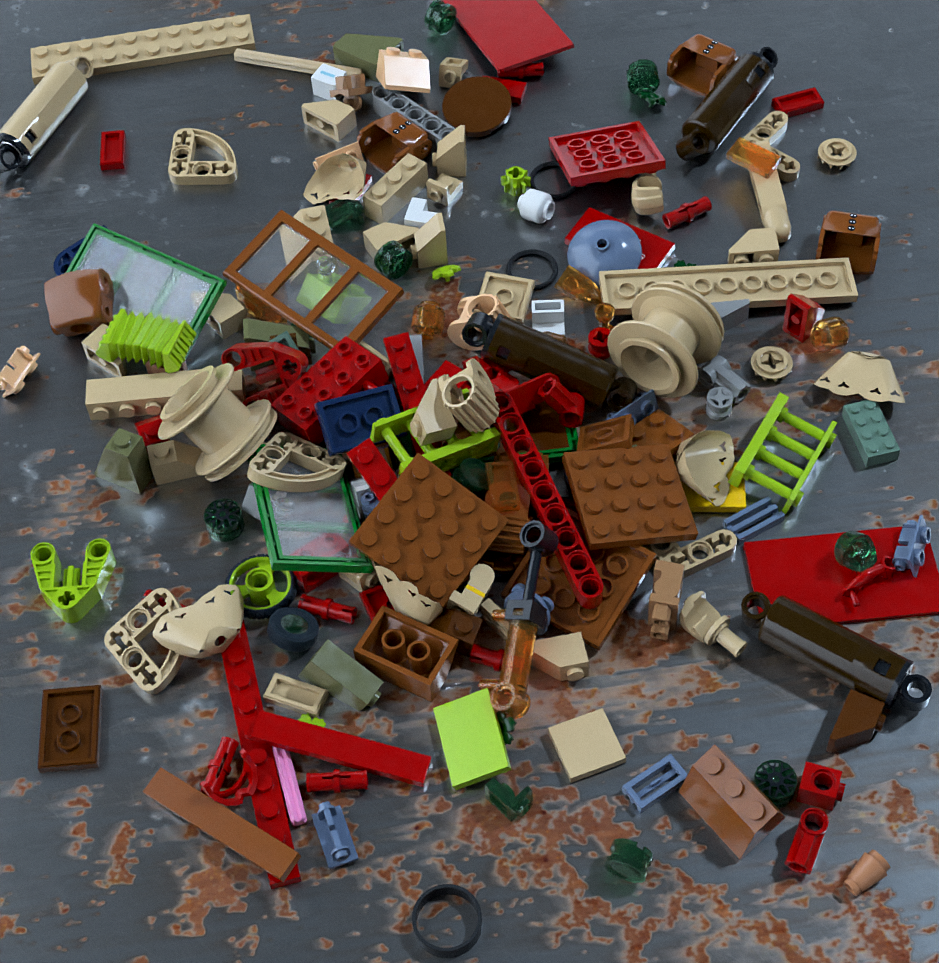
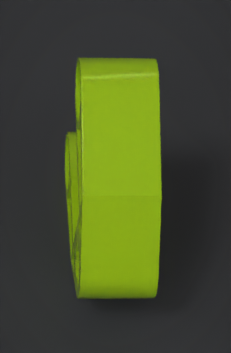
[30,538,116,624]

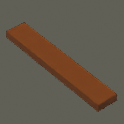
[143,767,301,882]

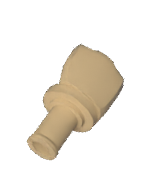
[631,173,664,215]
[679,591,748,658]

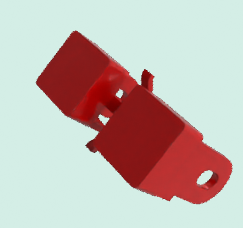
[462,356,560,415]

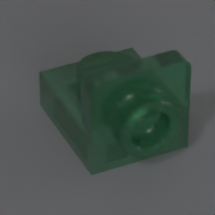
[325,199,365,229]
[485,777,533,822]

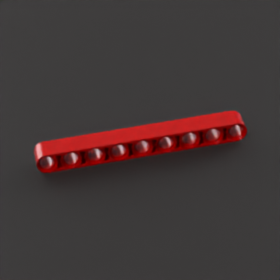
[493,390,603,609]

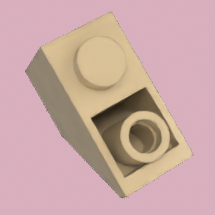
[727,227,780,264]

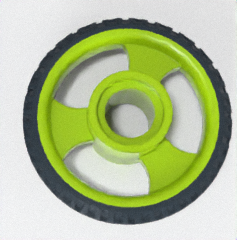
[225,554,298,620]

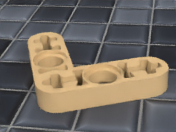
[739,111,800,182]
[645,529,737,578]

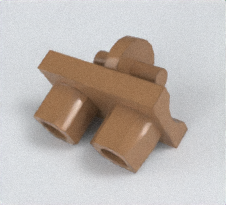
[329,74,373,112]

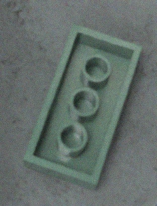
[842,400,900,467]

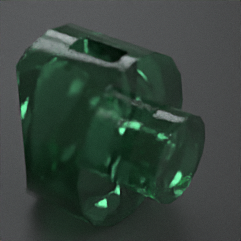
[834,531,877,572]

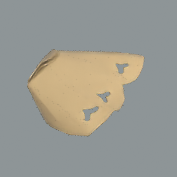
[303,152,367,205]
[813,351,905,403]
[675,430,735,506]
[372,561,443,626]
[153,584,244,658]

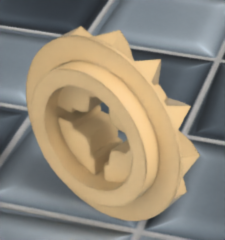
[818,138,857,170]
[751,346,793,382]

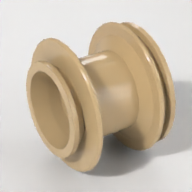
[607,281,725,398]
[158,363,277,482]

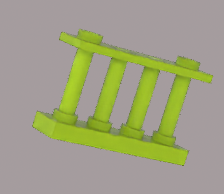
[370,388,501,477]
[728,392,837,514]

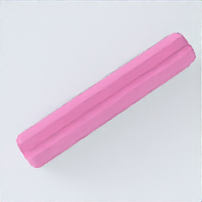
[272,747,307,826]

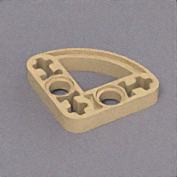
[168,128,238,185]
[247,432,346,492]
[104,588,185,695]

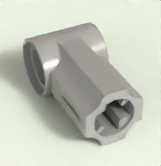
[698,355,751,404]

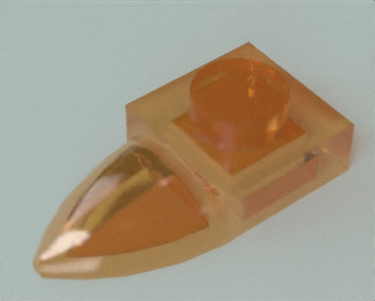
[554,265,602,304]

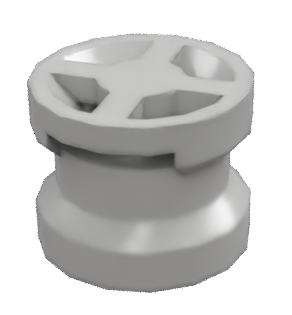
[705,387,733,421]

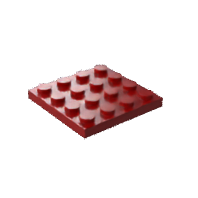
[548,121,666,187]

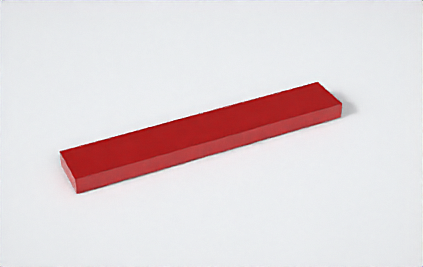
[250,710,431,787]

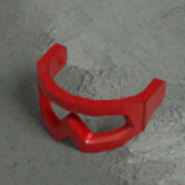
[200,749,258,806]

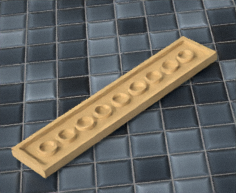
[30,14,256,85]
[598,258,858,316]

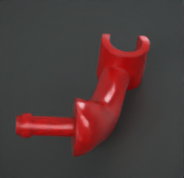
[843,555,896,607]

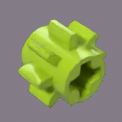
[501,166,531,196]

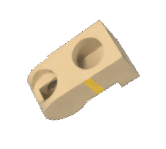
[446,564,495,616]

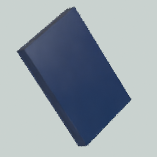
[314,384,408,457]

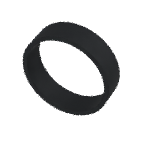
[412,884,482,958]

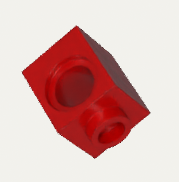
[796,761,846,811]

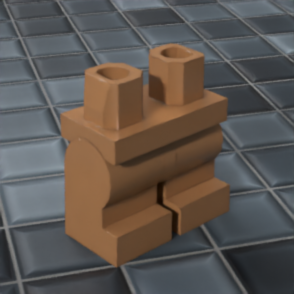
[647,559,685,640]

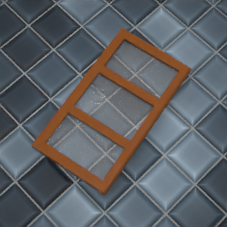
[223,210,404,349]

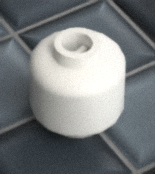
[517,189,555,224]

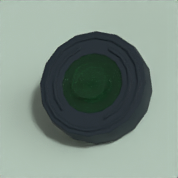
[267,607,319,652]

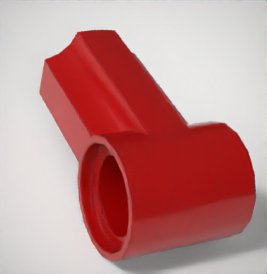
[537,377,585,428]
[784,807,829,875]

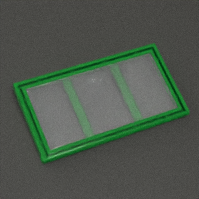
[66,223,227,360]
[247,444,374,573]

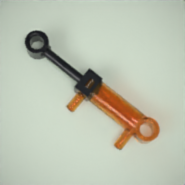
[478,520,559,719]

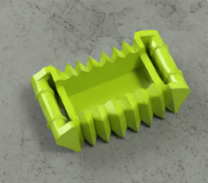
[96,308,197,373]

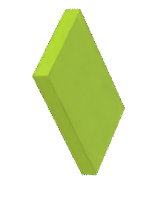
[433,688,512,790]

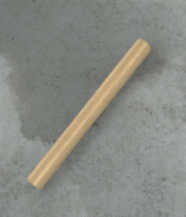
[234,48,362,76]

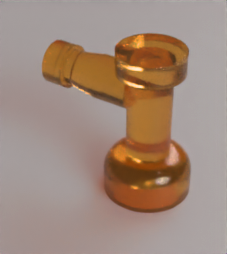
[594,303,615,331]

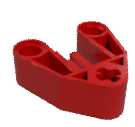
[221,342,309,408]

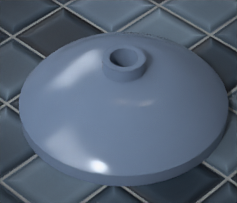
[567,220,642,288]

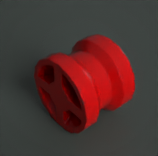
[588,327,611,360]

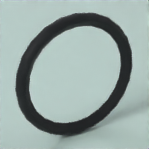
[529,161,577,199]
[506,249,558,290]

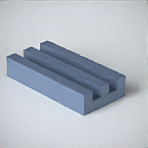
[723,496,785,545]
[622,754,688,814]

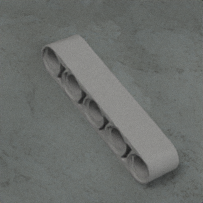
[372,84,455,152]

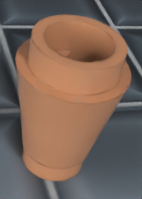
[843,849,891,896]

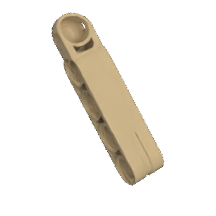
[744,139,791,243]

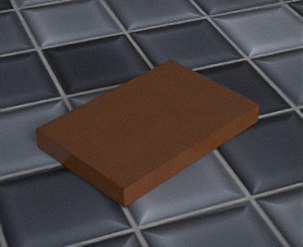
[37,685,103,773]

